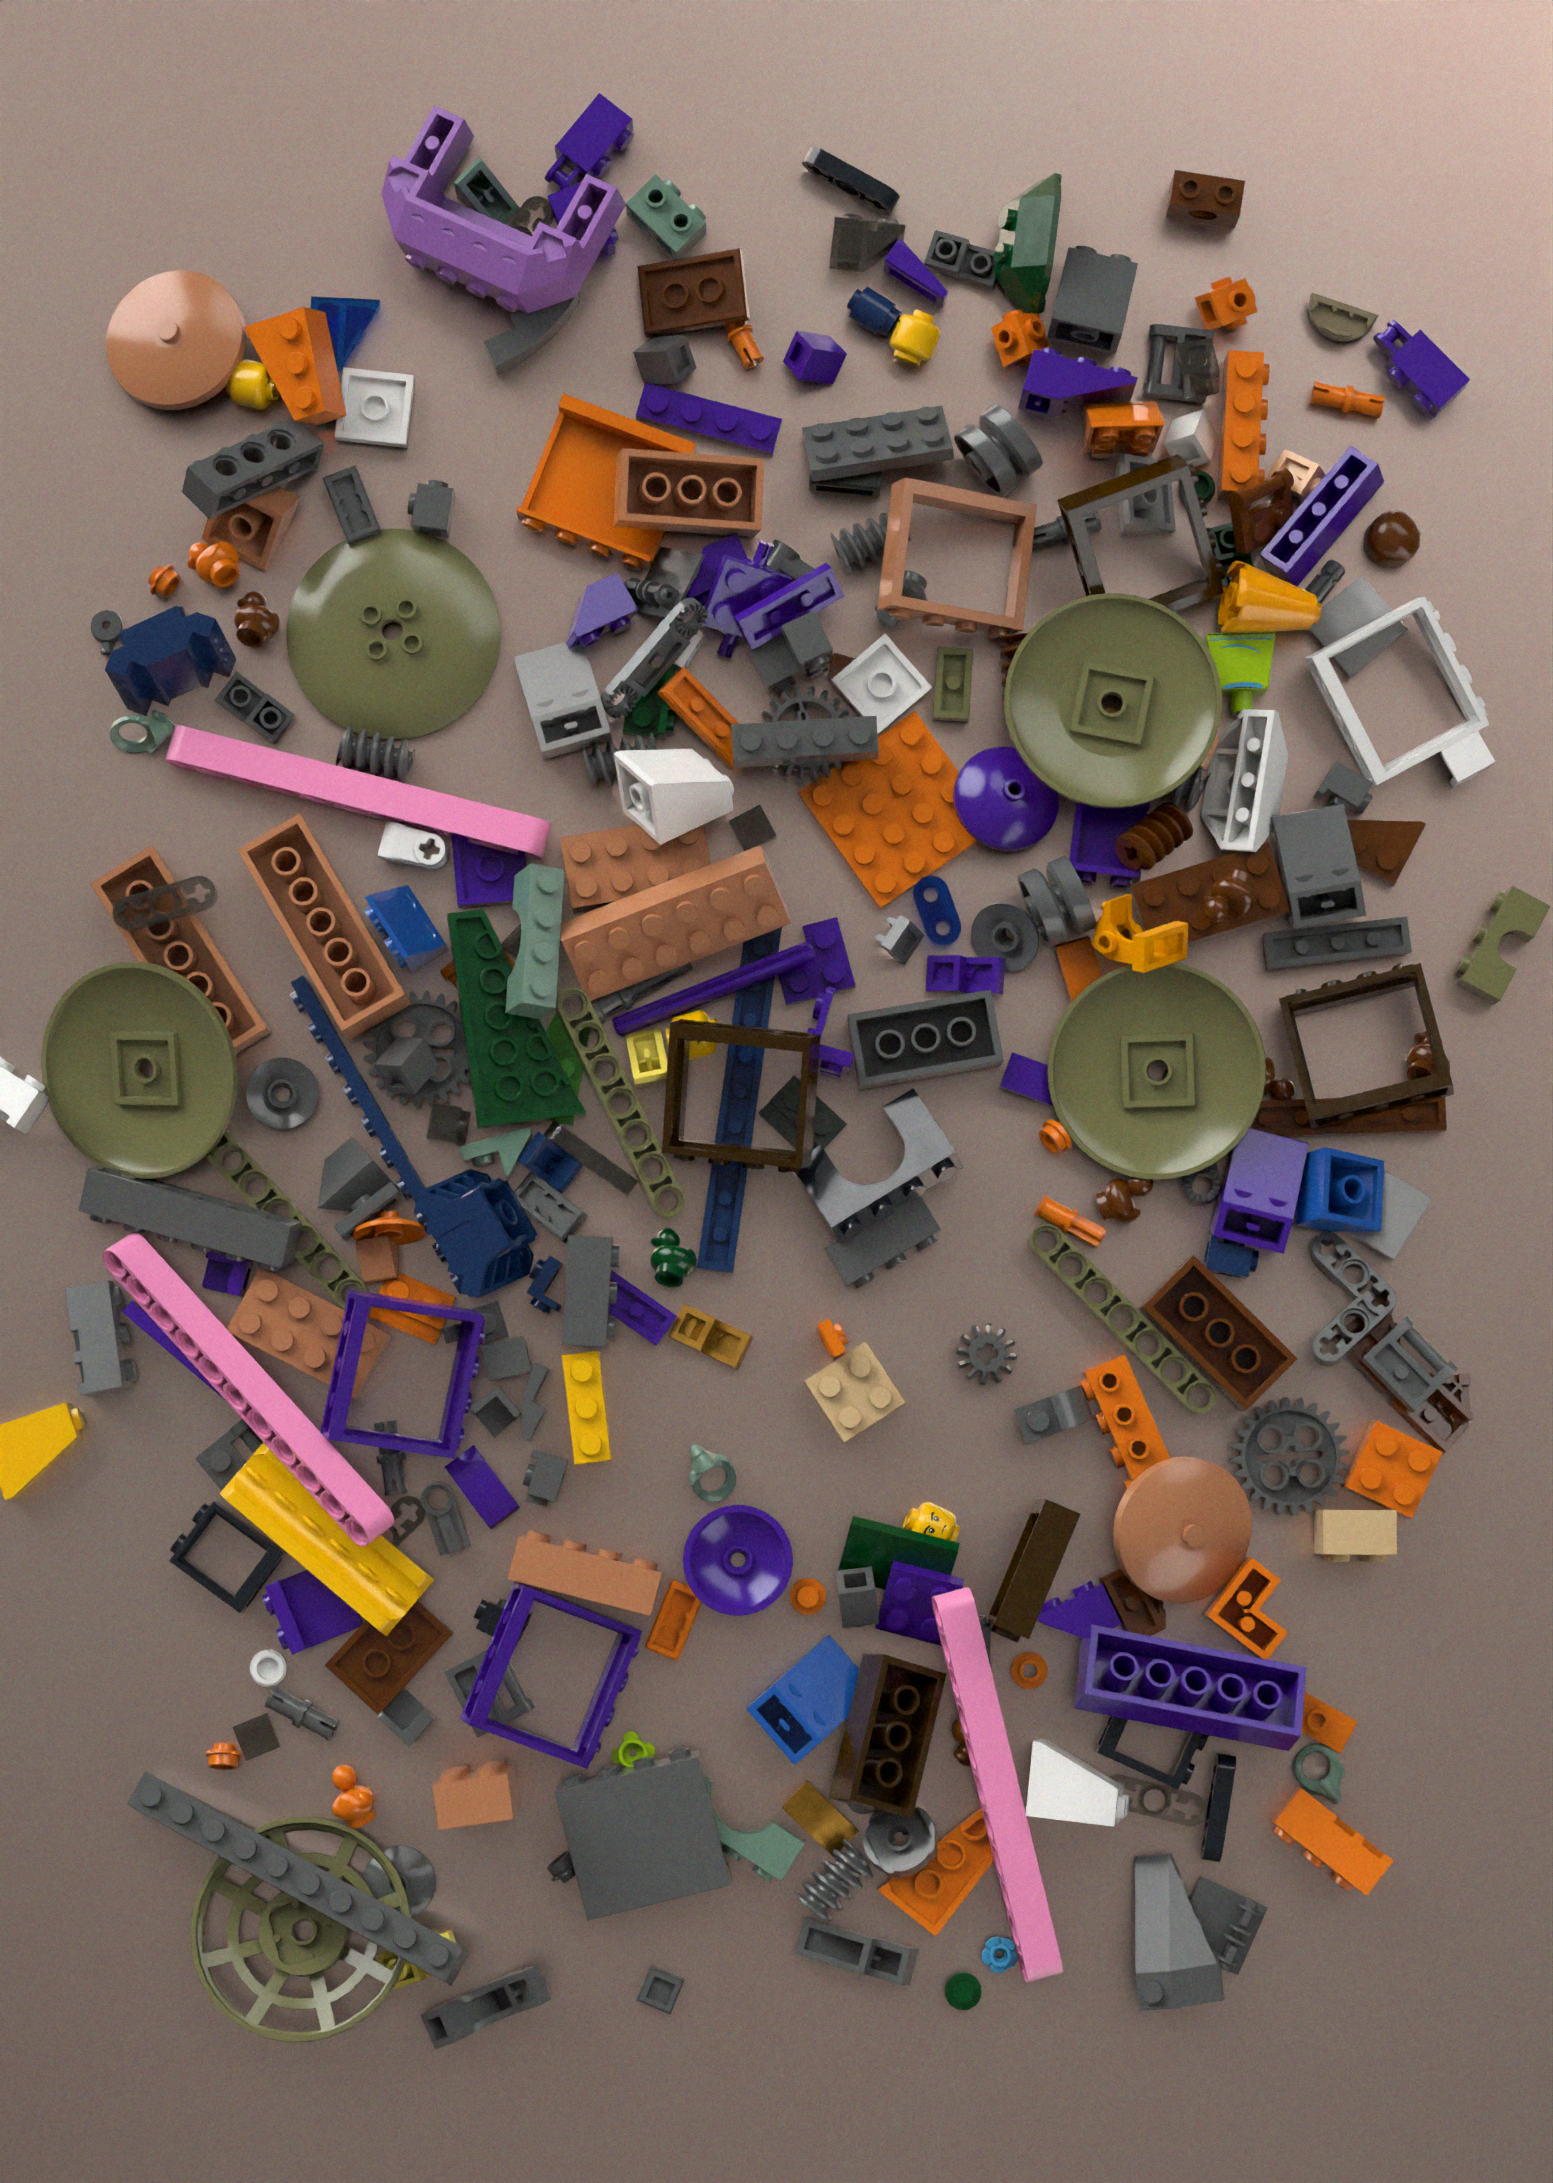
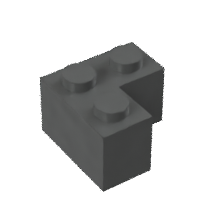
[749,610,833,694]

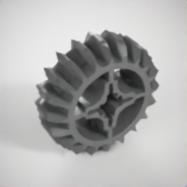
[761,686,849,783]

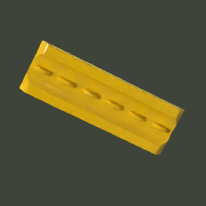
[219,1442,434,1636]

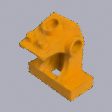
[1091,894,1188,973]

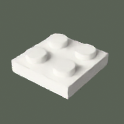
[335,367,415,448]
[831,633,932,735]

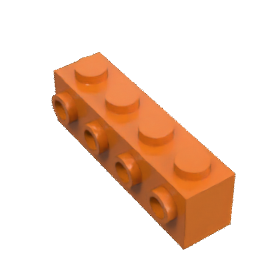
[1217,350,1270,501]
[1080,1354,1170,1490]

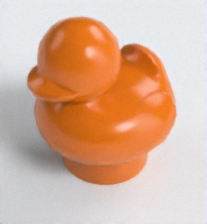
[187,541,240,587]
[331,1765,376,1829]

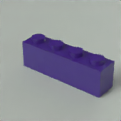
[1260,445,1384,586]

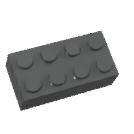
[847,990,1004,1090]

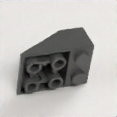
[1272,804,1366,929]

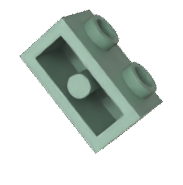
[626,174,707,260]

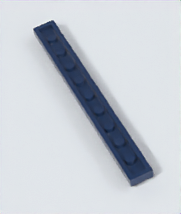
[697,927,782,1273]
[290,975,473,1298]

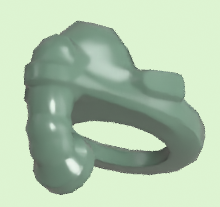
[110,710,175,754]
[689,1444,736,1502]
[1294,1744,1345,1804]

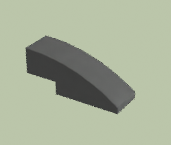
[484,292,580,376]
[795,1918,919,1986]

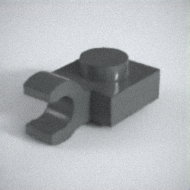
[442,1301,509,1346]

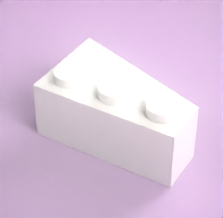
[0,1057,49,1134]

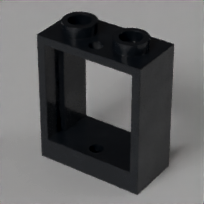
[169,1501,287,1613]
[1095,1716,1209,1789]

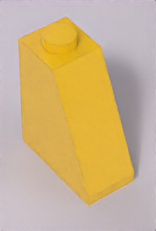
[0,1402,85,1500]

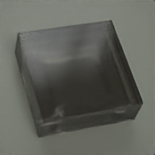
[728,804,777,851]
[233,1712,281,1761]

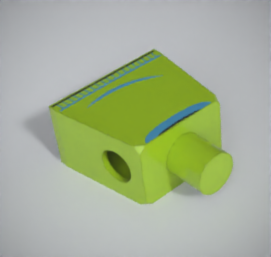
[1203,631,1275,715]

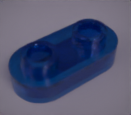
[913,876,961,947]

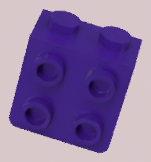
[802,987,854,1078]
[263,1570,363,1655]

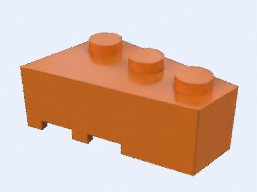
[244,307,347,426]
[1270,1786,1394,1896]

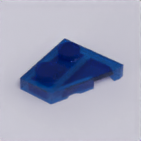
[311,296,381,371]

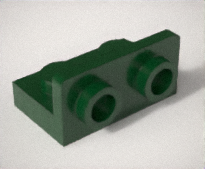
[623,664,676,741]

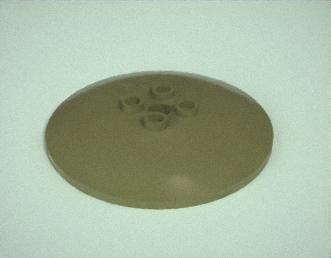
[286,529,501,741]
[1004,593,1222,808]
[41,961,238,1179]
[1048,963,1266,1180]

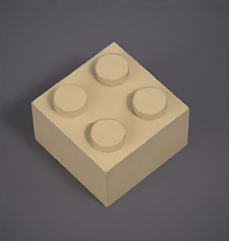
[804,1341,906,1443]
[1313,1510,1397,1562]

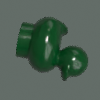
[650,1228,697,1287]

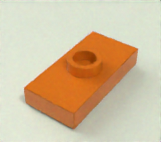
[816,1319,848,1359]
[644,1579,702,1661]
[1301,1692,1358,1754]

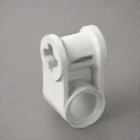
[377,821,450,870]

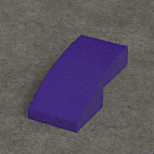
[926,955,1005,995]
[1000,1052,1055,1109]
[445,1445,520,1530]

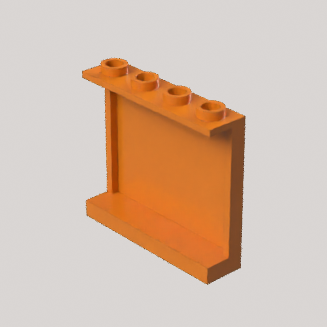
[516,393,697,570]

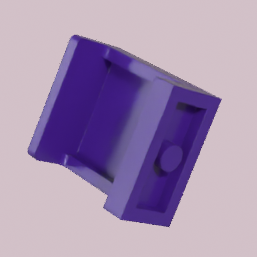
[1069,802,1151,888]

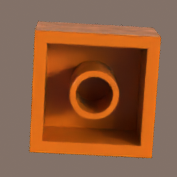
[1340,1420,1443,1519]

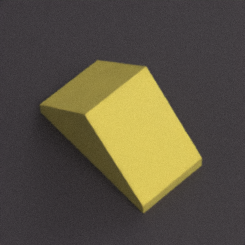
[625,1028,667,1090]

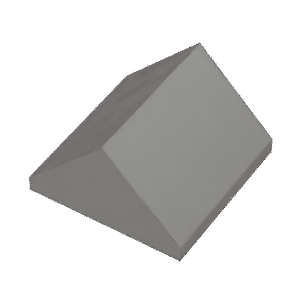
[1114,453,1176,537]

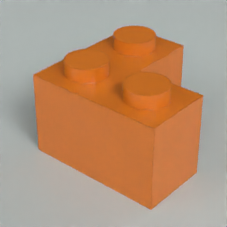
[1203,1557,1288,1659]

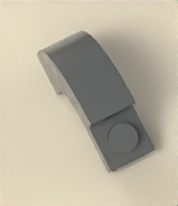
[420,1965,551,2049]

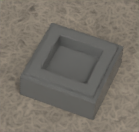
[636,1965,685,2015]

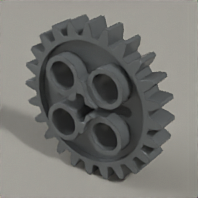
[363,990,471,1108]
[1230,1397,1350,1516]

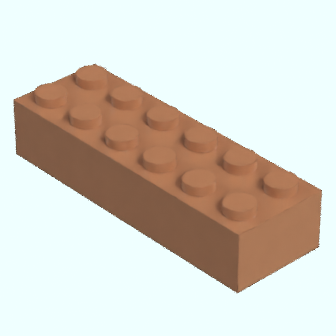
[237,813,412,1040]
[90,845,271,1055]
[560,845,791,1001]

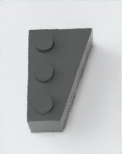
[65,1280,137,1397]

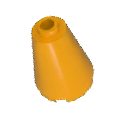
[1218,561,1321,633]

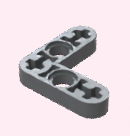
[1311,1232,1397,1367]

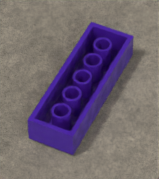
[1074,1625,1307,1751]

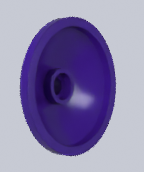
[953,746,1059,851]
[683,1505,793,1616]

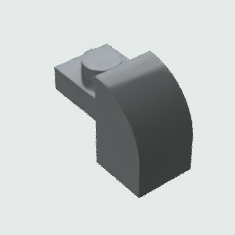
[1014,1385,1094,1444]

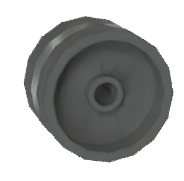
[954,404,1043,497]
[1017,855,1096,948]

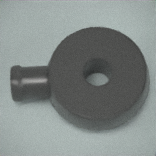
[90,610,124,655]

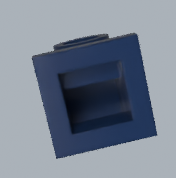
[1203,1234,1259,1279]

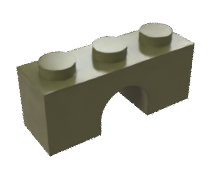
[1456,886,1551,1004]

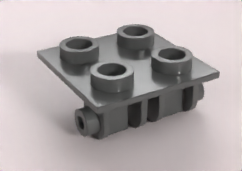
[624,546,705,618]
[1190,1876,1268,1975]

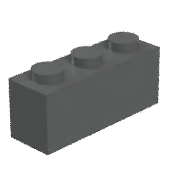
[824,1197,941,1289]
[562,1235,620,1348]

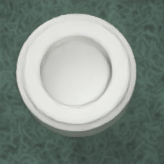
[250,1649,288,1687]

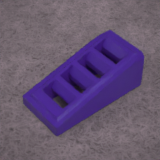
[883,239,948,308]

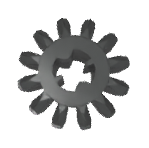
[955,1323,1017,1385]

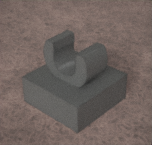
[875,915,925,964]

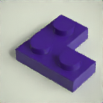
[778,917,856,1006]

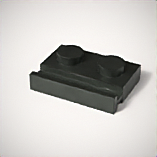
[758,1075,847,1149]

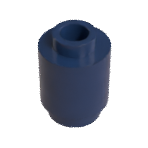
[847,287,902,336]

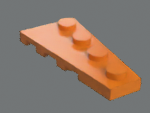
[877,1808,994,1937]

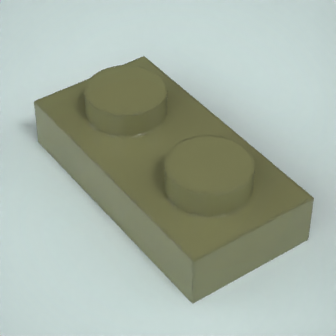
[933,646,973,722]

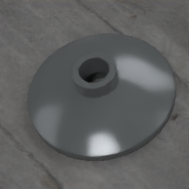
[971,902,1039,973]
[246,1057,319,1130]
[363,1845,436,1917]

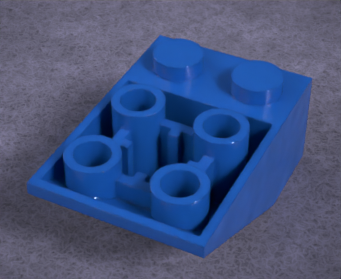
[364,885,449,973]
[746,1635,859,1765]

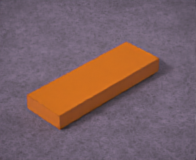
[657,667,739,769]

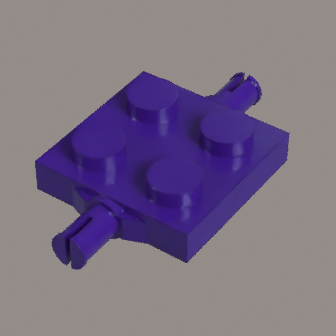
[704,540,792,658]

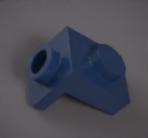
[517,1131,582,1193]
[526,1255,563,1314]

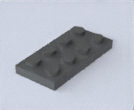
[802,406,954,482]

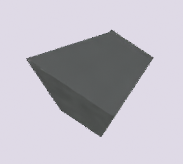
[318,1136,400,1212]

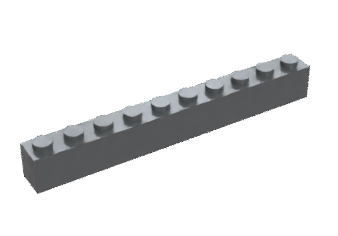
[127,1771,470,1986]

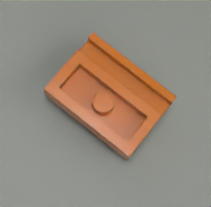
[368,1272,457,1345]

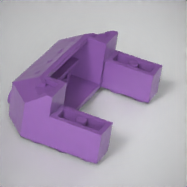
[381,106,626,314]

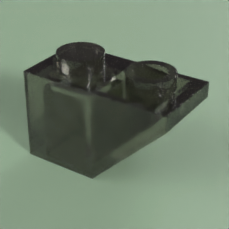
[829,214,905,272]

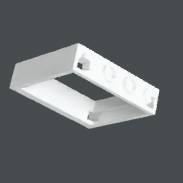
[1304,597,1490,785]

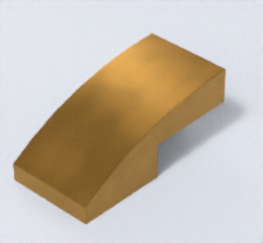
[669,1304,754,1370]
[781,1780,859,1857]

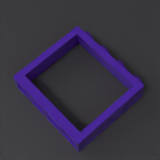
[320,1289,485,1459]
[460,1581,642,1769]

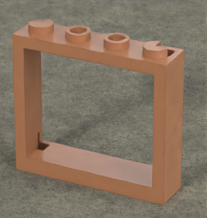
[877,477,1037,639]

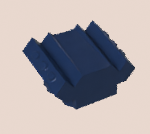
[105,605,236,716]
[414,1169,538,1298]

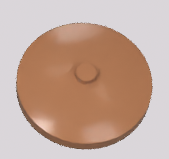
[106,270,246,410]
[1113,1456,1252,1603]

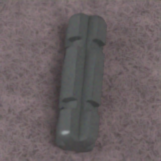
[1305,560,1345,603]

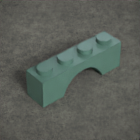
[505,863,564,1019]
[704,1775,805,1882]

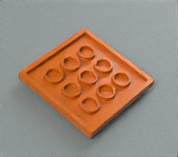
[798,711,979,910]

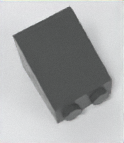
[1047,246,1138,354]

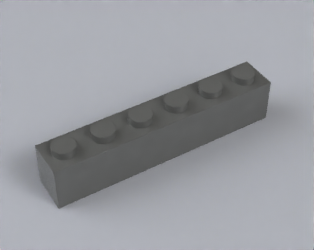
[79,1165,303,1271]

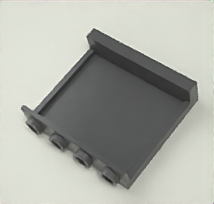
[555,1747,732,1921]

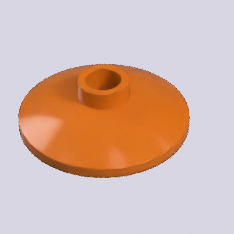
[353,1211,426,1245]

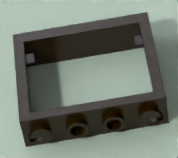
[1057,454,1225,612]
[1279,963,1454,1130]
[662,1019,821,1173]
[986,1499,1080,1643]

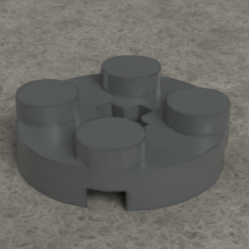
[863,1806,938,1878]

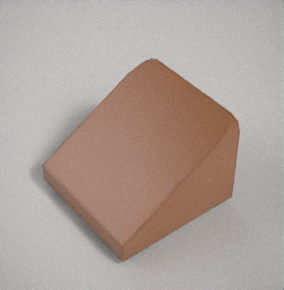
[356,1236,398,1284]

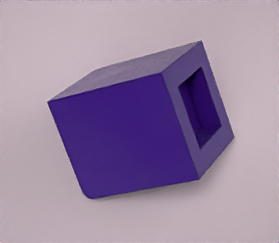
[783,331,847,384]
[202,1252,253,1298]

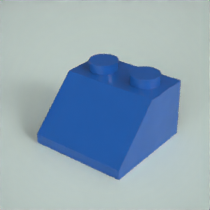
[1296,1147,1384,1232]

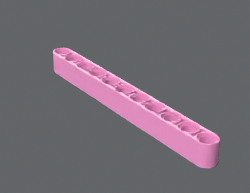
[165,725,551,860]
[102,1232,394,1547]
[932,1587,1063,1983]

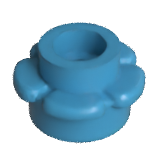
[981,1936,1018,1973]

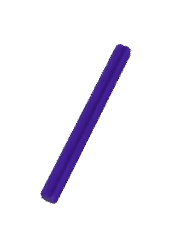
[612,941,816,1036]

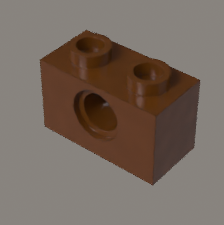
[1166,170,1245,228]

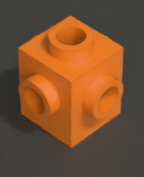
[1194,276,1258,331]
[991,309,1050,368]

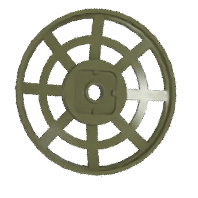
[190,1817,412,2043]

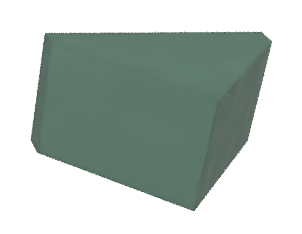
[454,158,520,224]

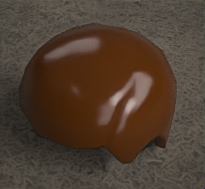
[1364,510,1421,568]

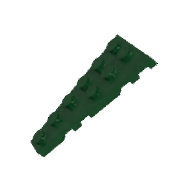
[447,909,586,1129]

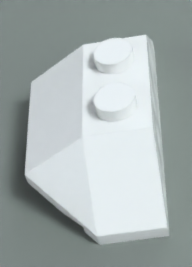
[1201,709,1288,852]

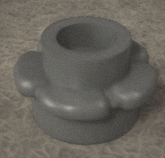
[547,1850,576,1883]

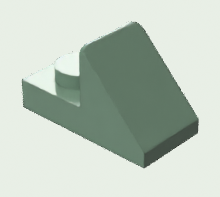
[460,1127,533,1181]

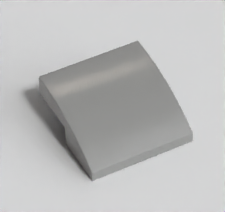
[1310,575,1408,677]
[1344,1170,1432,1261]

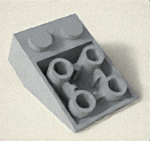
[513,642,612,760]

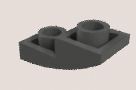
[924,230,997,291]
[214,671,295,743]

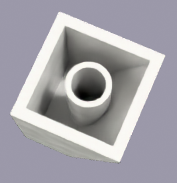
[614,749,734,845]
[1025,1739,1129,1827]

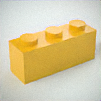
[562,1351,612,1465]

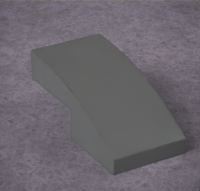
[521,1362,550,1441]

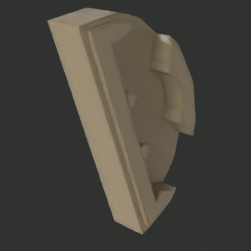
[1308,293,1379,342]

